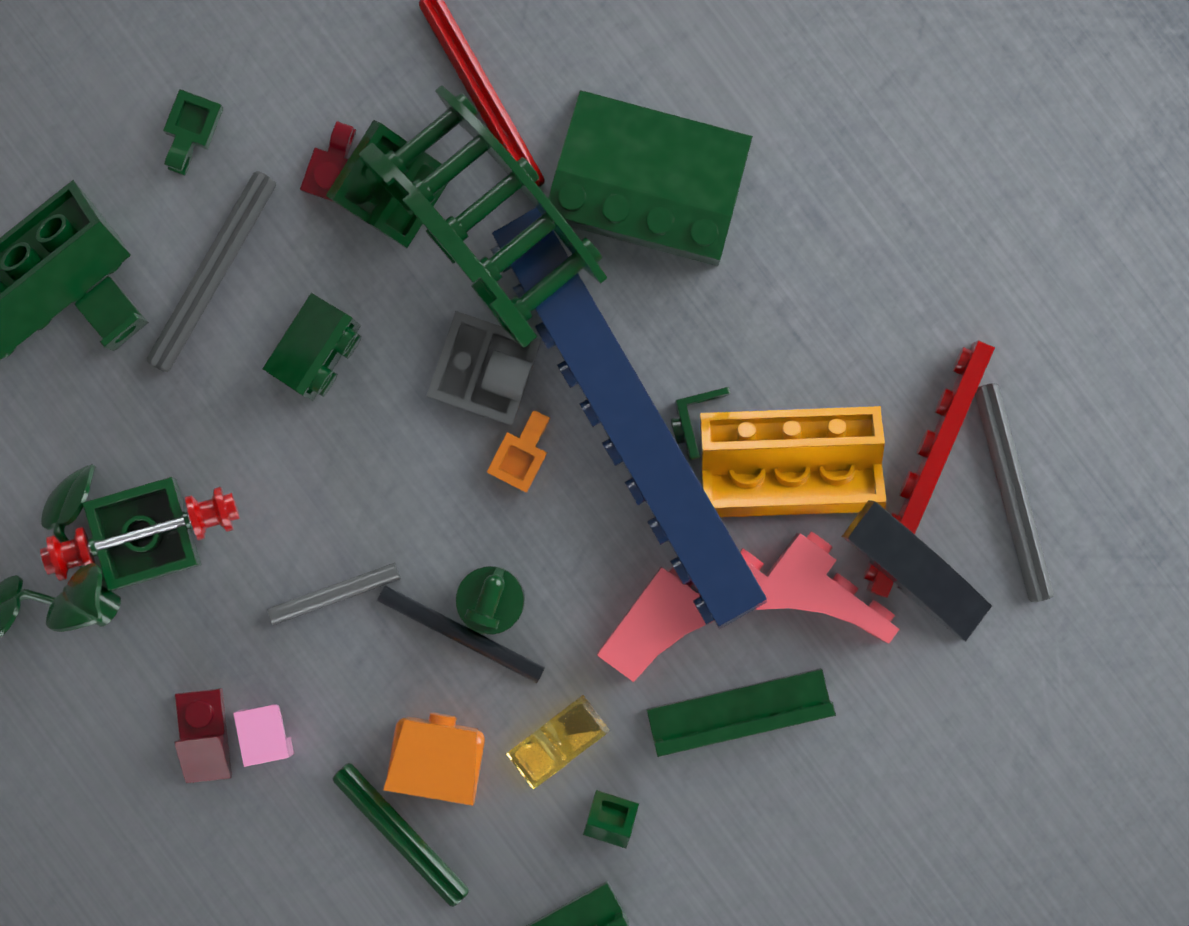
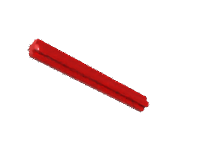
[419,0,545,188]

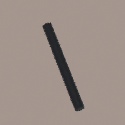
[377,585,545,683]

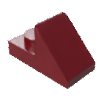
[174,688,232,783]

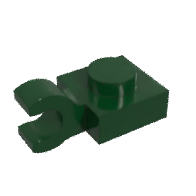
[163,89,224,176]

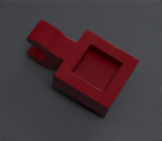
[300,121,357,203]

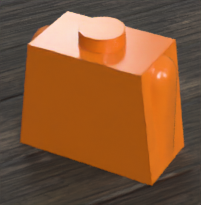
[383,713,485,806]

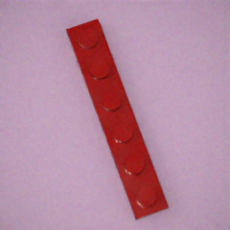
[863,340,995,598]

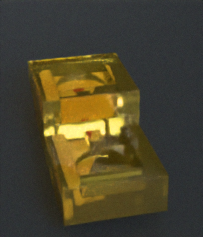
[506,695,610,790]

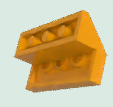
[700,406,886,517]

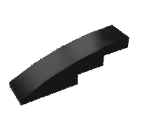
[841,500,992,642]

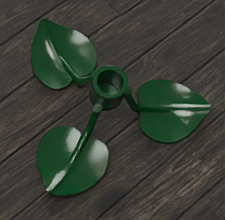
[0,464,121,637]

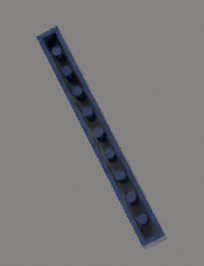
[490,208,767,630]

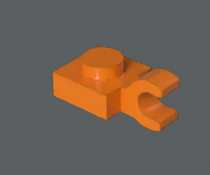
[487,410,551,493]

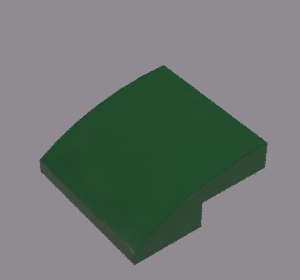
[326,120,448,248]

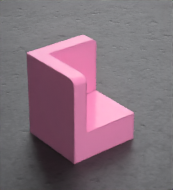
[233,704,294,767]

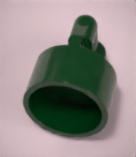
[456,566,525,635]

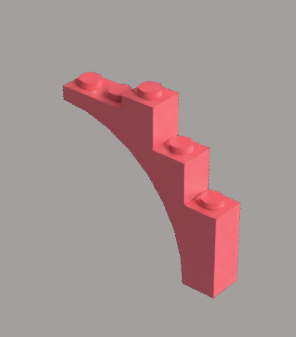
[597,531,900,682]

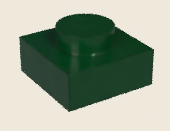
[583,790,639,849]

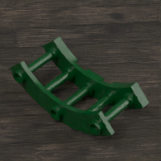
[358,85,607,348]

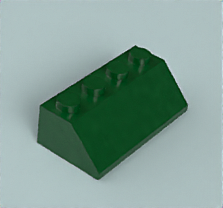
[0,180,131,360]

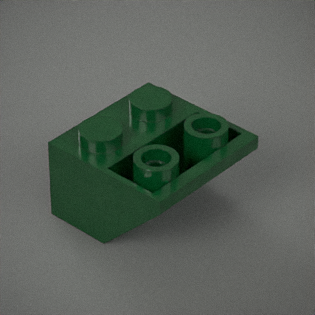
[262,293,362,401]

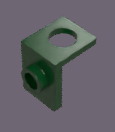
[75,276,149,351]
[670,387,730,461]

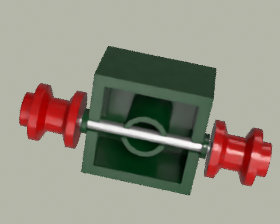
[40,477,240,591]

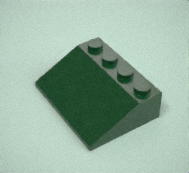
[548,90,753,266]

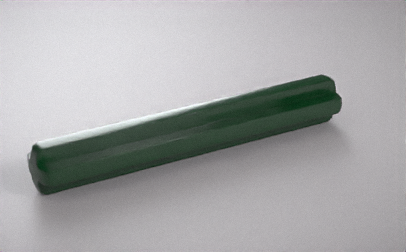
[332,763,469,907]

